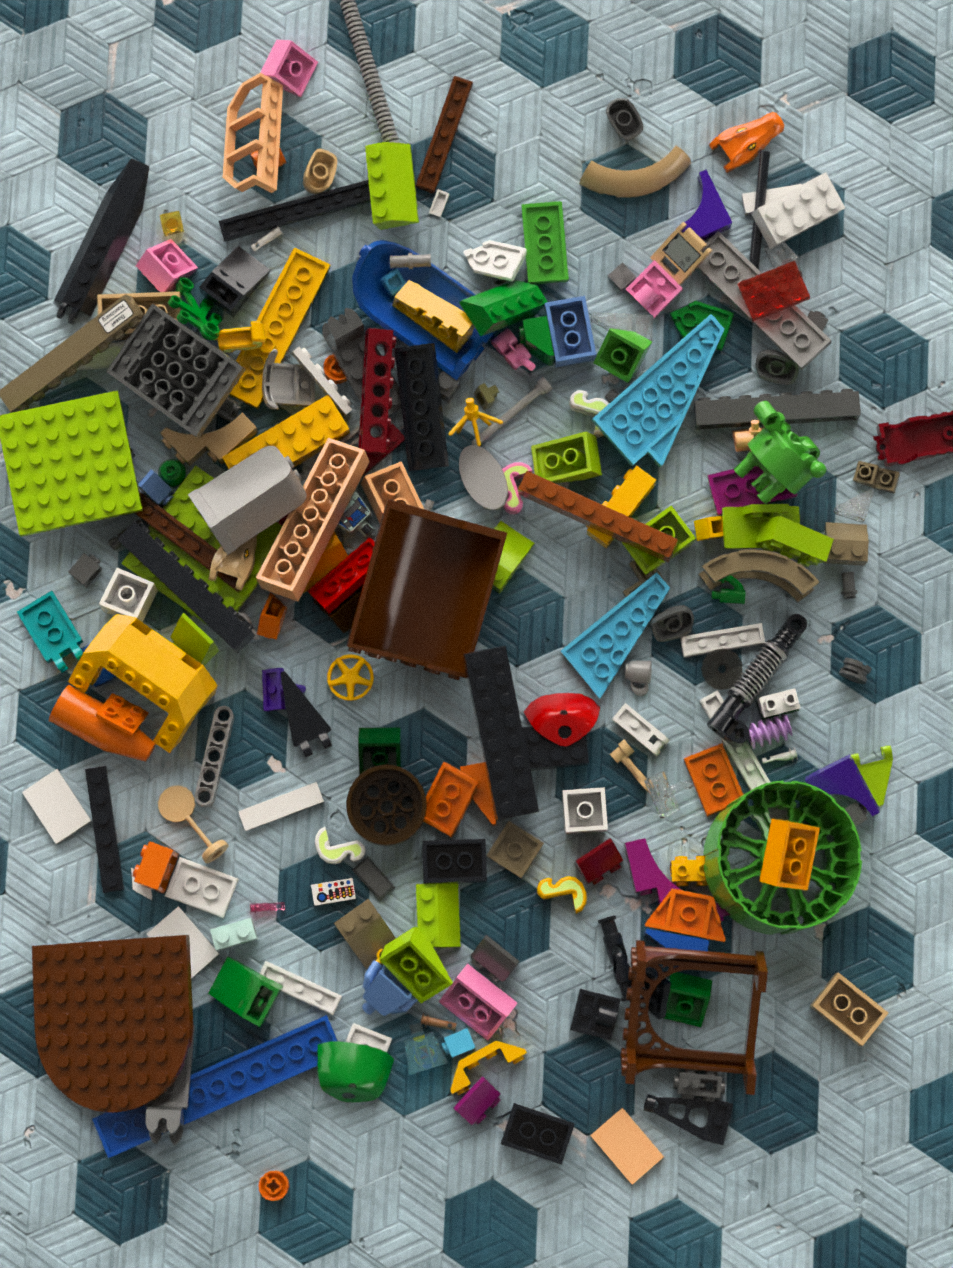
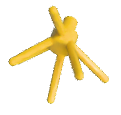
[448,398,503,447]

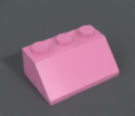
[439,964,517,1041]

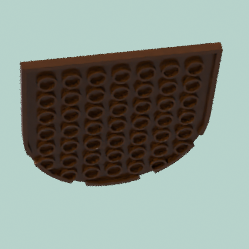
[32,935,193,1112]

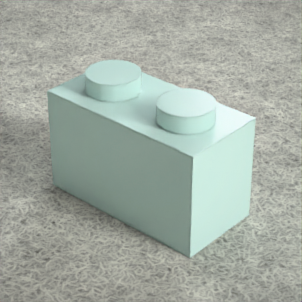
[210,918,258,951]

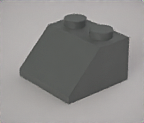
[470,935,520,983]

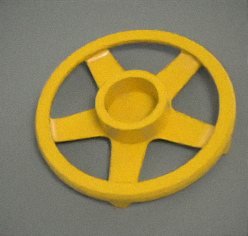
[327,654,374,701]

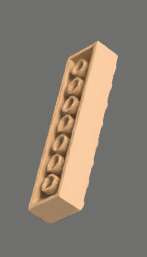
[256,438,370,602]

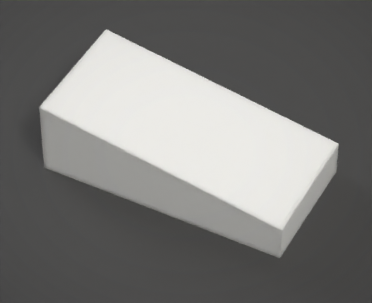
[429,189,450,218]

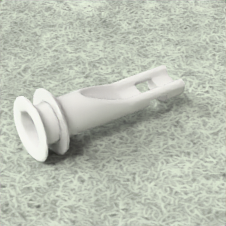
[251,226,284,252]
[762,747,798,764]

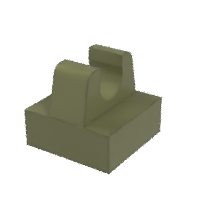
[473,383,499,410]

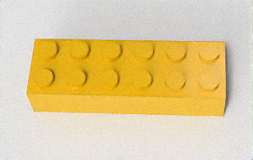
[222,395,350,470]

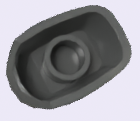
[606,98,643,141]
[755,350,799,385]
[650,605,694,642]

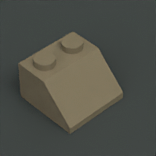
[824,522,869,566]

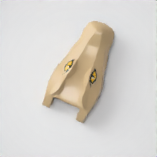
[208,534,258,591]

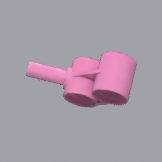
[491,328,535,371]

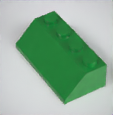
[459,280,548,336]

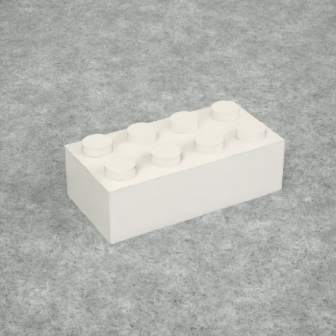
[751,172,845,249]

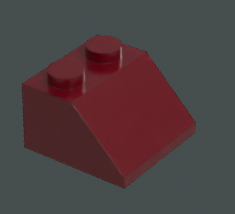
[574,838,624,885]

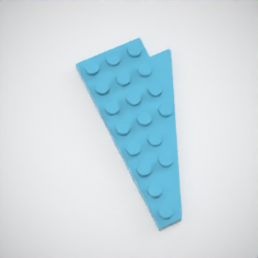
[591,314,724,467]

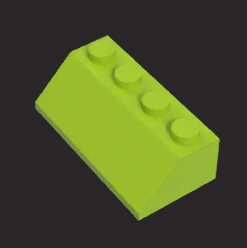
[365,142,419,230]

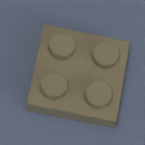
[486,821,544,879]

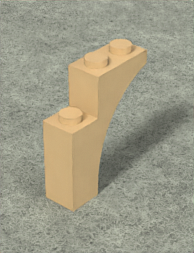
[160,412,258,466]

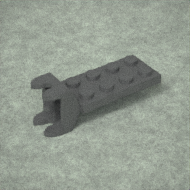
[322,308,401,417]
[145,1025,195,1145]

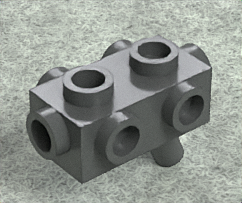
[673,1069,725,1102]

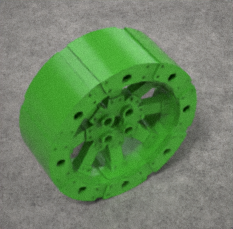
[703,780,862,935]

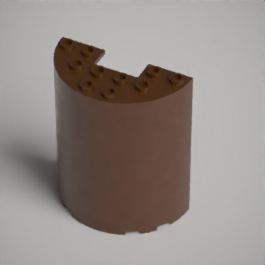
[346,499,507,681]

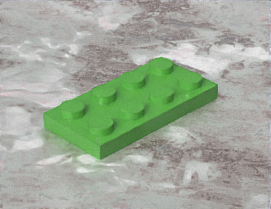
[521,201,569,284]

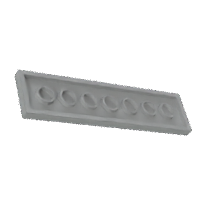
[697,231,832,370]

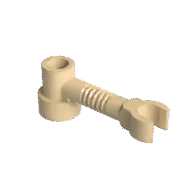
[610,740,653,791]

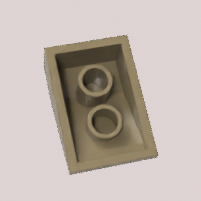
[334,899,396,970]

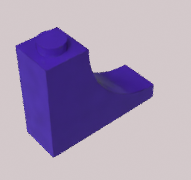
[682,170,732,241]
[805,754,880,816]

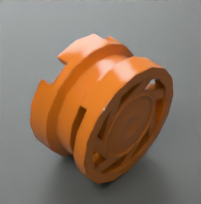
[323,355,347,384]
[258,1170,289,1201]

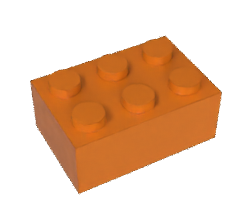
[132,841,179,894]

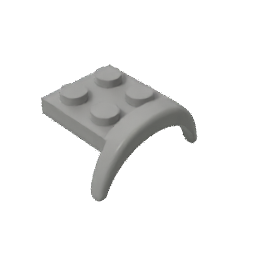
[262,349,315,410]

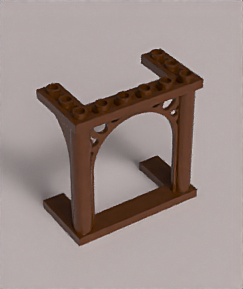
[620,940,768,1095]

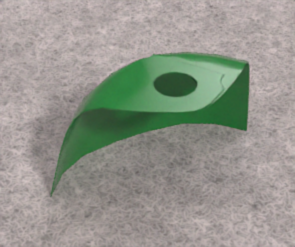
[318,1041,394,1103]

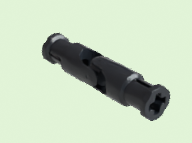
[598,915,632,1002]

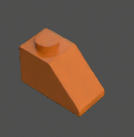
[257,592,287,640]

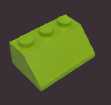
[416,883,461,948]

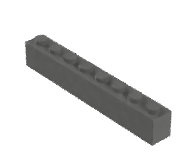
[694,389,861,430]

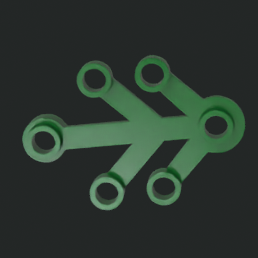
[168,277,222,340]

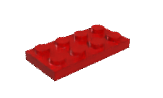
[308,537,375,613]

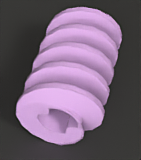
[748,714,792,749]

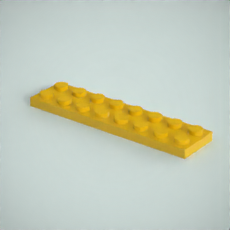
[229,247,331,409]

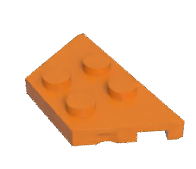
[644,888,726,943]

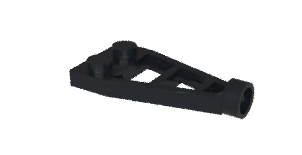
[643,1094,733,1145]

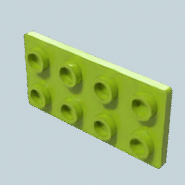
[722,504,800,549]

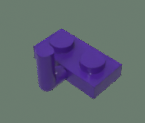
[262,668,306,712]

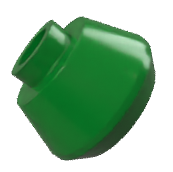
[158,459,186,487]

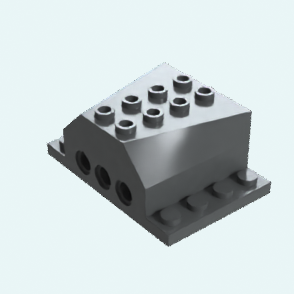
[106,303,246,438]

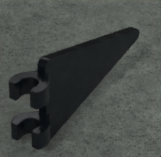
[280,671,332,757]

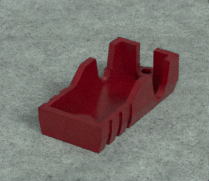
[873,410,953,467]

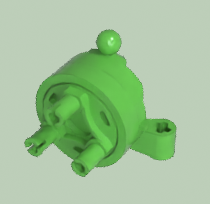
[734,401,826,505]

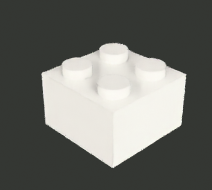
[99,568,158,622]
[562,787,608,834]

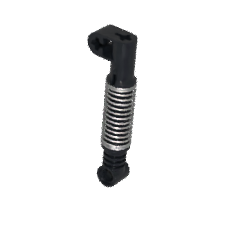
[707,614,807,747]

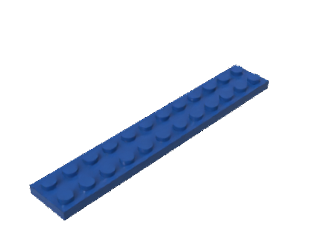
[92,1015,338,1158]

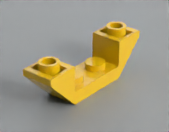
[450,1041,527,1096]

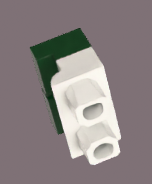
[756,688,801,721]

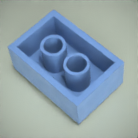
[544,296,596,368]

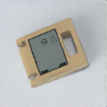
[650,222,713,285]

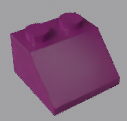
[453,1076,501,1125]

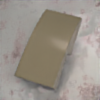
[853,461,900,493]

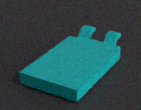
[17,590,84,673]

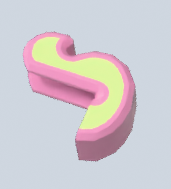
[502,462,533,514]

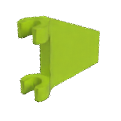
[851,745,893,809]

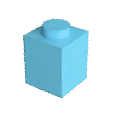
[442,1028,475,1058]

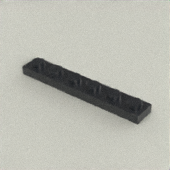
[85,766,125,893]

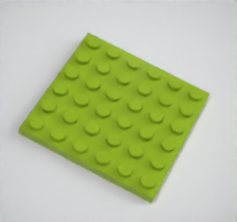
[0,390,143,537]
[121,465,282,627]

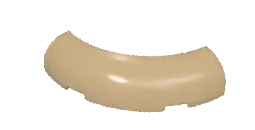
[579,146,691,197]

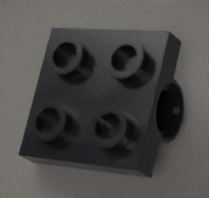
[570,989,621,1040]

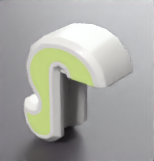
[569,390,609,438]
[315,827,366,864]

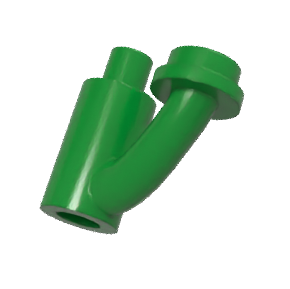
[711,575,746,604]

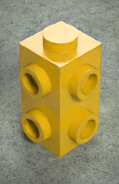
[670,856,708,886]

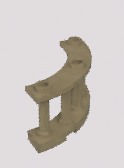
[698,549,819,603]

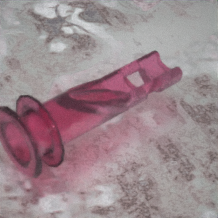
[250,902,285,915]

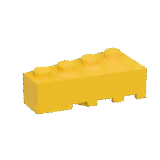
[392,280,474,353]

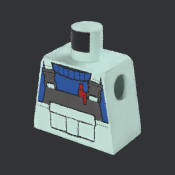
[337,491,374,537]

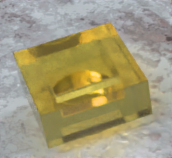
[160,211,184,236]

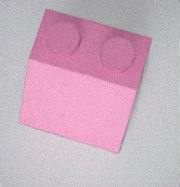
[260,40,318,97]
[136,239,198,292]

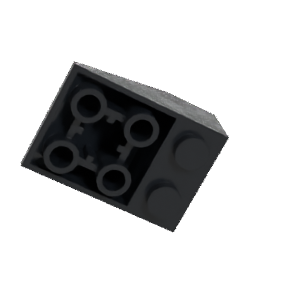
[199,246,271,317]

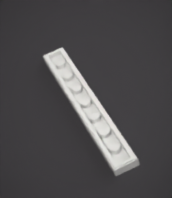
[699,690,788,821]

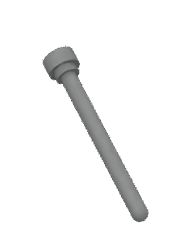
[472,377,553,445]

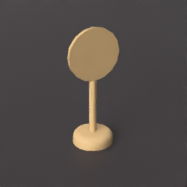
[158,785,229,864]

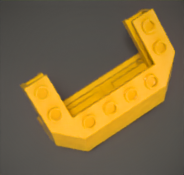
[68,614,218,753]

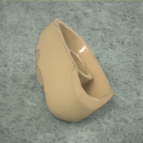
[303,149,337,194]

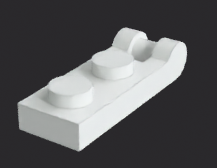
[612,703,670,757]

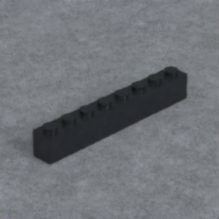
[118,521,255,653]

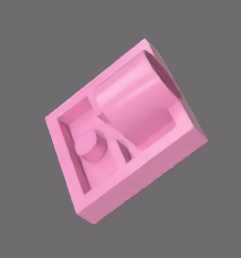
[626,260,683,318]

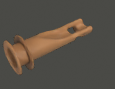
[420,1013,457,1031]

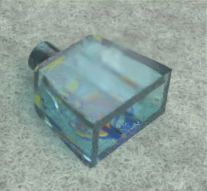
[404,1022,448,1075]

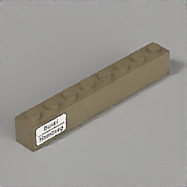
[0,294,144,413]

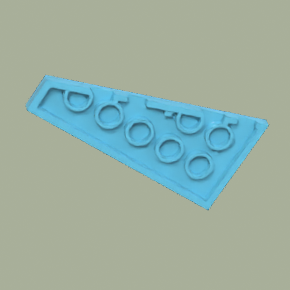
[561,572,670,699]

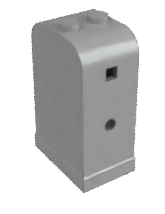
[188,446,307,555]

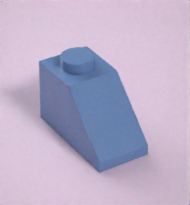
[138,469,174,508]

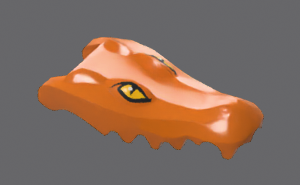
[709,112,784,173]

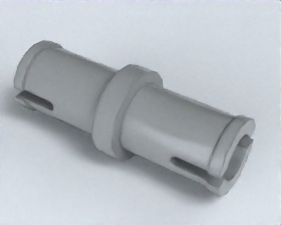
[390,253,431,269]

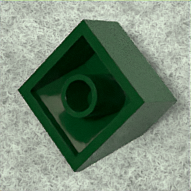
[358,727,401,775]

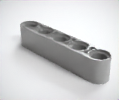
[195,706,234,807]

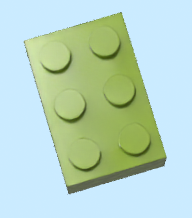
[755,516,834,567]

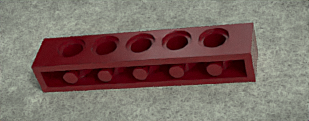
[358,328,396,455]

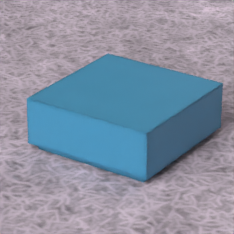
[379,268,406,296]

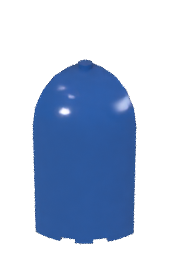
[352,240,498,380]

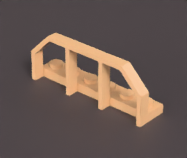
[222,73,283,193]

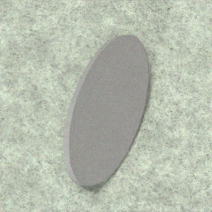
[459,445,508,510]

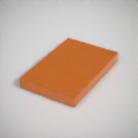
[683,743,743,817]
[424,762,480,837]

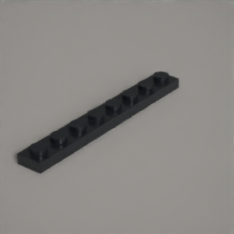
[219,180,371,242]

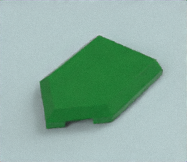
[670,301,734,351]

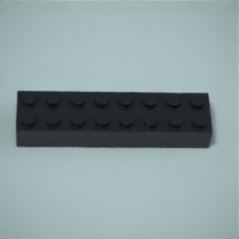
[463,645,539,820]

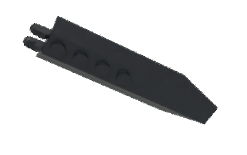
[54,158,150,324]

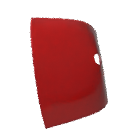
[524,693,600,746]

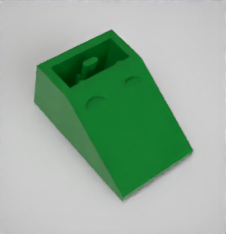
[208,956,283,1027]

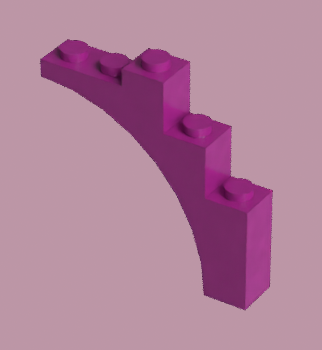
[624,838,730,921]

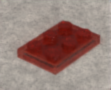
[737,260,810,322]

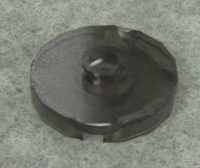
[701,648,743,690]

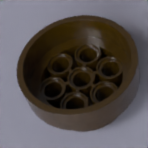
[346,765,427,846]

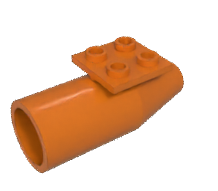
[49,685,156,762]

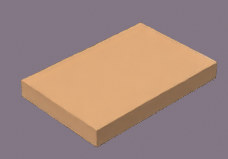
[590,1108,664,1185]

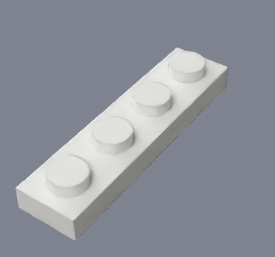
[291,347,352,416]

